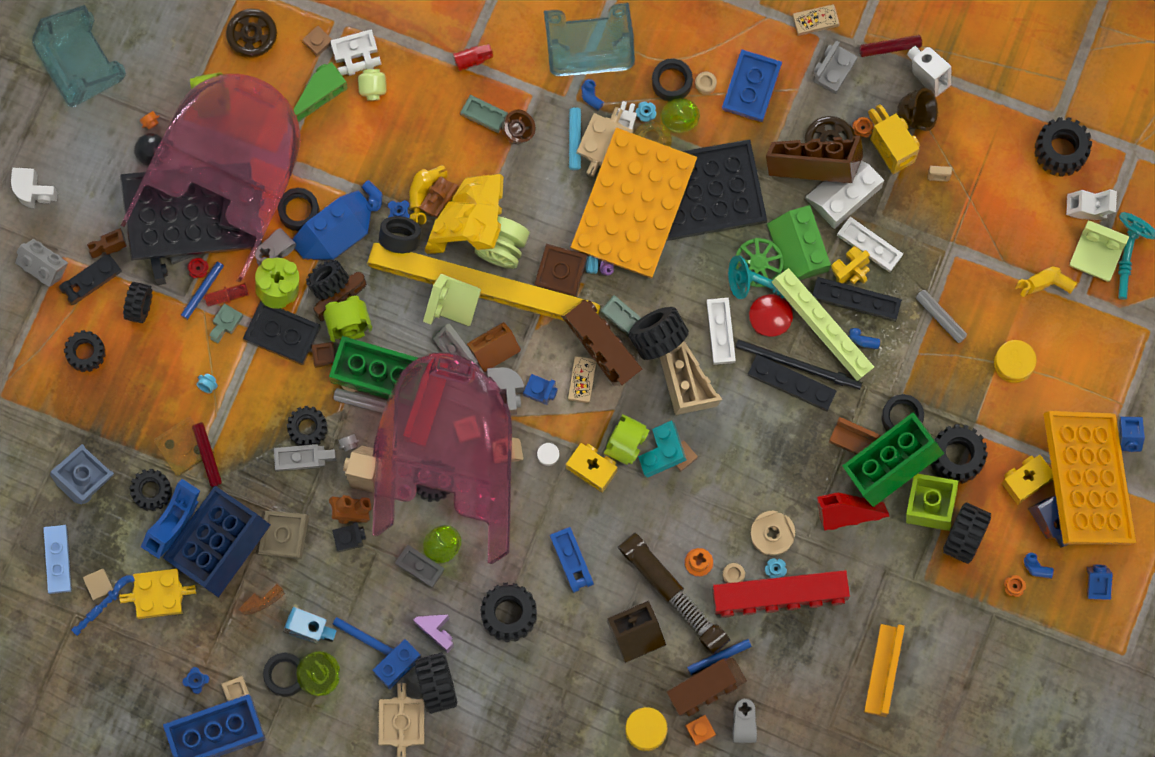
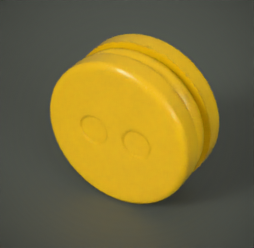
[994,340,1037,383]
[625,707,667,751]

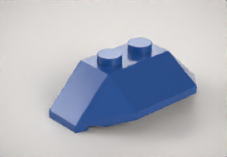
[292,190,372,260]

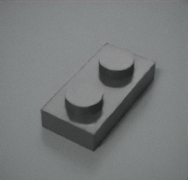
[395,544,445,588]

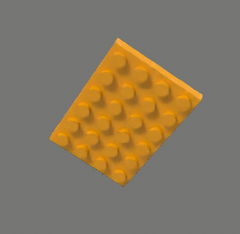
[570,128,697,279]
[1043,411,1136,545]

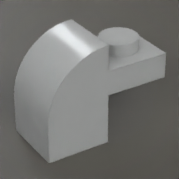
[487,367,524,415]

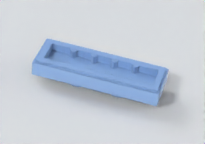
[44,525,72,594]

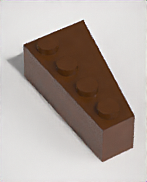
[766,136,863,183]
[561,300,643,386]

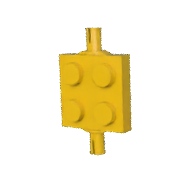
[119,569,196,619]

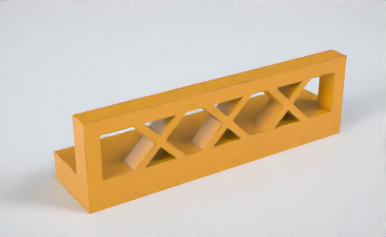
[864,624,905,717]

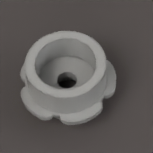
[338,434,359,451]

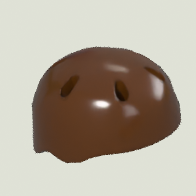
[501,109,536,144]

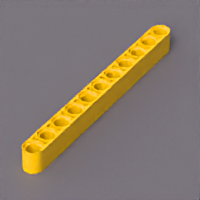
[367,243,601,321]

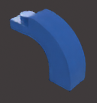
[141,479,200,559]

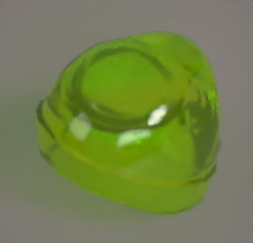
[661,98,700,133]
[423,525,461,564]

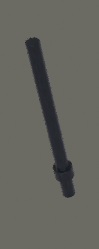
[735,339,863,390]

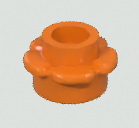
[139,111,160,130]
[852,117,874,138]
[1004,575,1026,597]

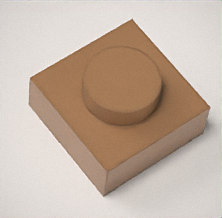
[302,26,332,57]
[675,440,698,472]

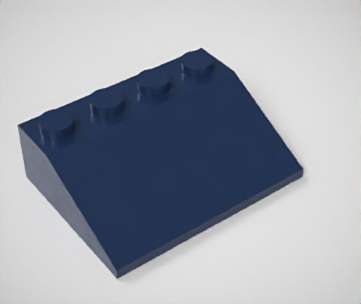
[163,486,271,598]

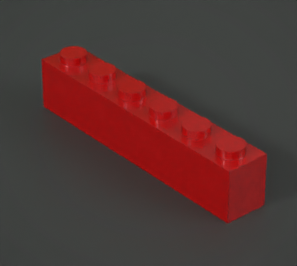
[712,570,850,618]

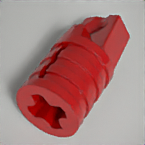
[453,44,493,72]

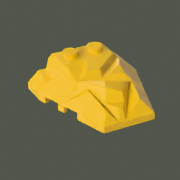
[424,174,504,254]

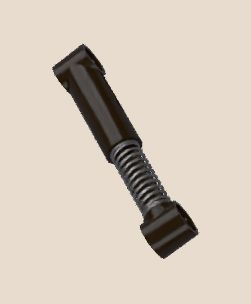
[618,532,730,655]

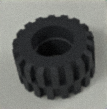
[1034,117,1092,176]
[628,307,689,360]
[931,424,988,484]
[943,502,991,564]
[480,582,537,642]
[415,652,457,714]

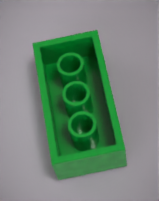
[329,336,427,406]
[842,412,945,507]

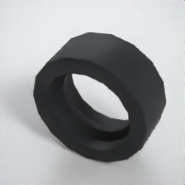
[652,58,693,102]
[277,187,320,231]
[378,216,421,253]
[881,394,925,431]
[263,652,302,697]

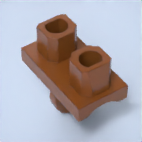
[419,176,459,218]
[329,495,372,524]

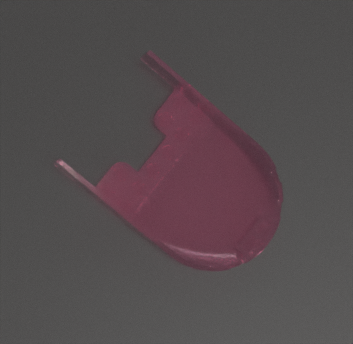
[120,74,301,282]
[372,353,512,564]

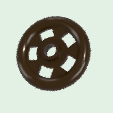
[226,9,277,57]
[804,116,855,143]

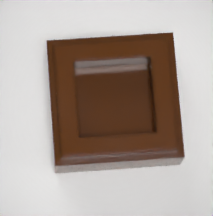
[312,342,336,368]

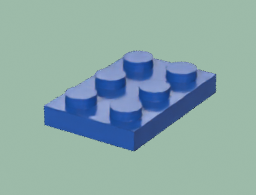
[722,49,782,123]

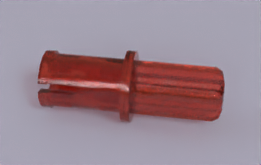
[205,283,249,307]

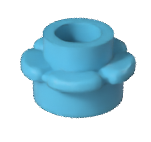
[636,102,657,122]
[197,374,218,393]
[765,558,787,578]

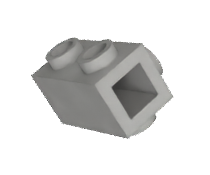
[15,239,68,287]

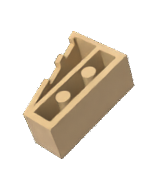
[660,341,722,415]
[343,446,387,493]

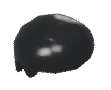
[134,133,169,167]

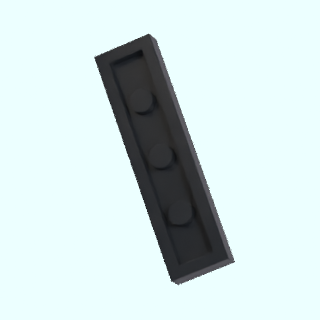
[813,277,902,322]
[748,354,837,412]

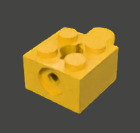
[868,104,920,175]

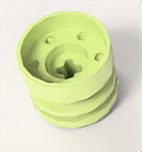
[474,216,530,269]

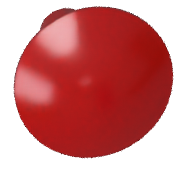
[749,294,793,337]

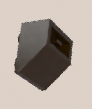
[607,600,666,663]

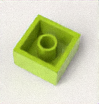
[906,474,958,531]

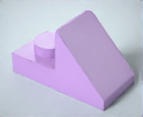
[414,615,454,653]

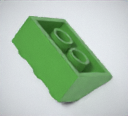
[767,205,831,281]

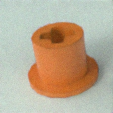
[685,548,713,577]

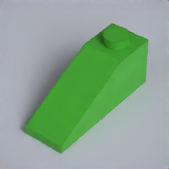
[291,62,348,124]

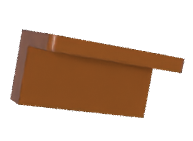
[467,322,521,372]
[829,417,880,455]

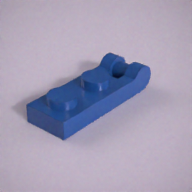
[550,527,594,593]

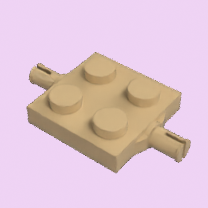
[576,107,633,177]
[379,683,425,757]

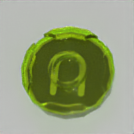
[297,651,340,696]

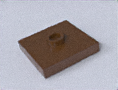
[534,244,589,297]

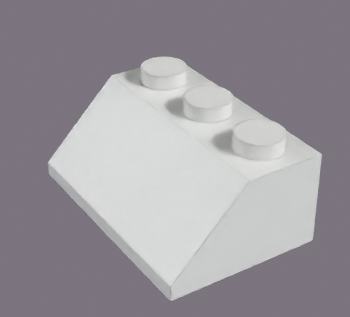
[805,161,884,229]

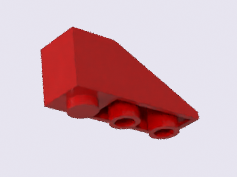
[817,492,889,531]

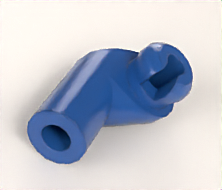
[581,79,604,111]
[362,180,383,211]
[848,328,880,349]
[1024,553,1053,579]

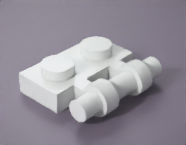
[330,29,382,76]

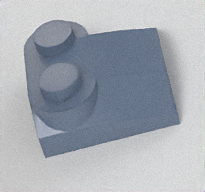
[50,444,114,505]

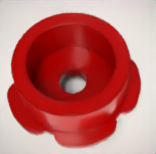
[187,258,209,278]

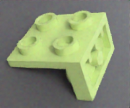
[1069,220,1129,282]
[423,274,481,326]

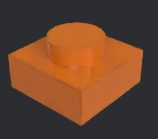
[685,715,716,746]

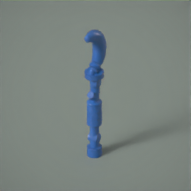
[71,575,135,636]

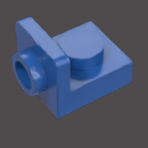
[523,374,558,405]
[1119,417,1145,452]
[1087,564,1113,600]

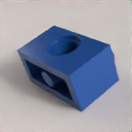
[373,639,422,690]

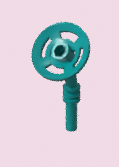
[1118,212,1155,300]
[728,255,784,299]

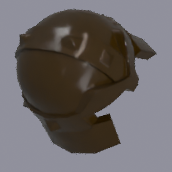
[897,88,938,131]

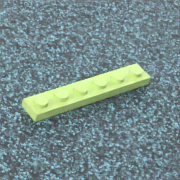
[772,268,874,381]

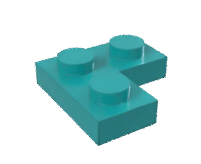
[638,420,687,478]

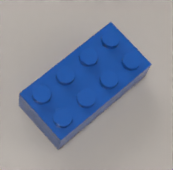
[163,694,266,757]

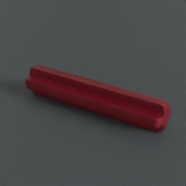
[859,35,922,57]
[192,422,222,487]

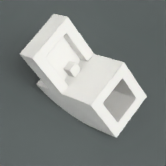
[11,168,58,208]
[1066,189,1117,220]

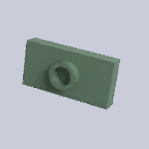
[460,95,508,134]
[599,295,641,336]

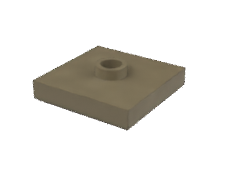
[258,510,309,559]

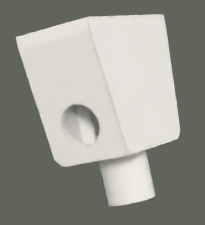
[907,46,951,98]

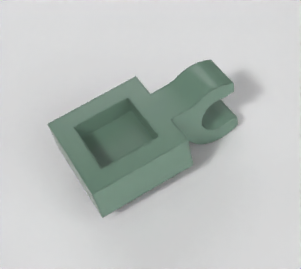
[209,303,243,344]

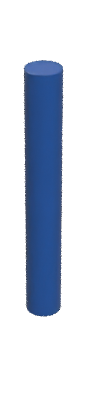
[181,261,224,320]
[332,617,394,656]
[687,639,752,675]

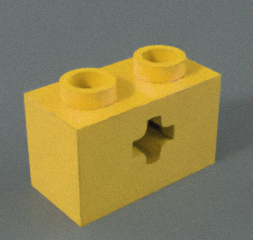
[566,443,618,493]
[1002,455,1053,505]

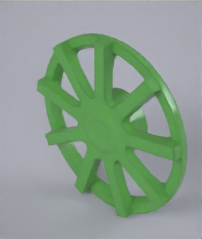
[735,238,783,287]

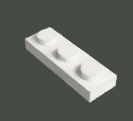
[837,217,903,273]
[707,298,736,365]

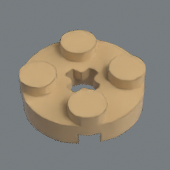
[750,511,795,556]

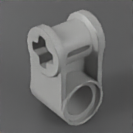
[255,228,296,266]
[733,699,757,743]

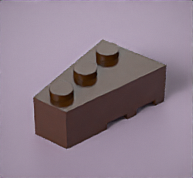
[667,658,747,717]

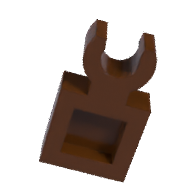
[87,228,127,259]

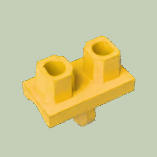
[831,246,870,284]

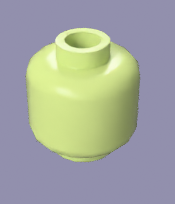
[358,69,387,101]

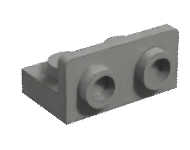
[813,40,858,94]

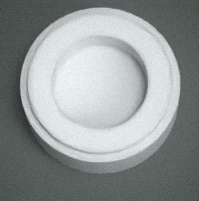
[537,443,559,466]

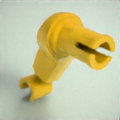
[409,165,448,224]
[1015,266,1078,297]

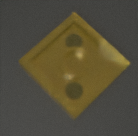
[153,416,214,477]

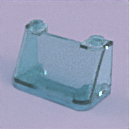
[544,3,635,76]
[32,5,126,107]

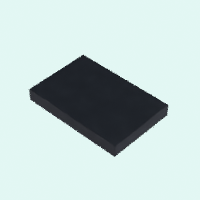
[243,301,321,365]

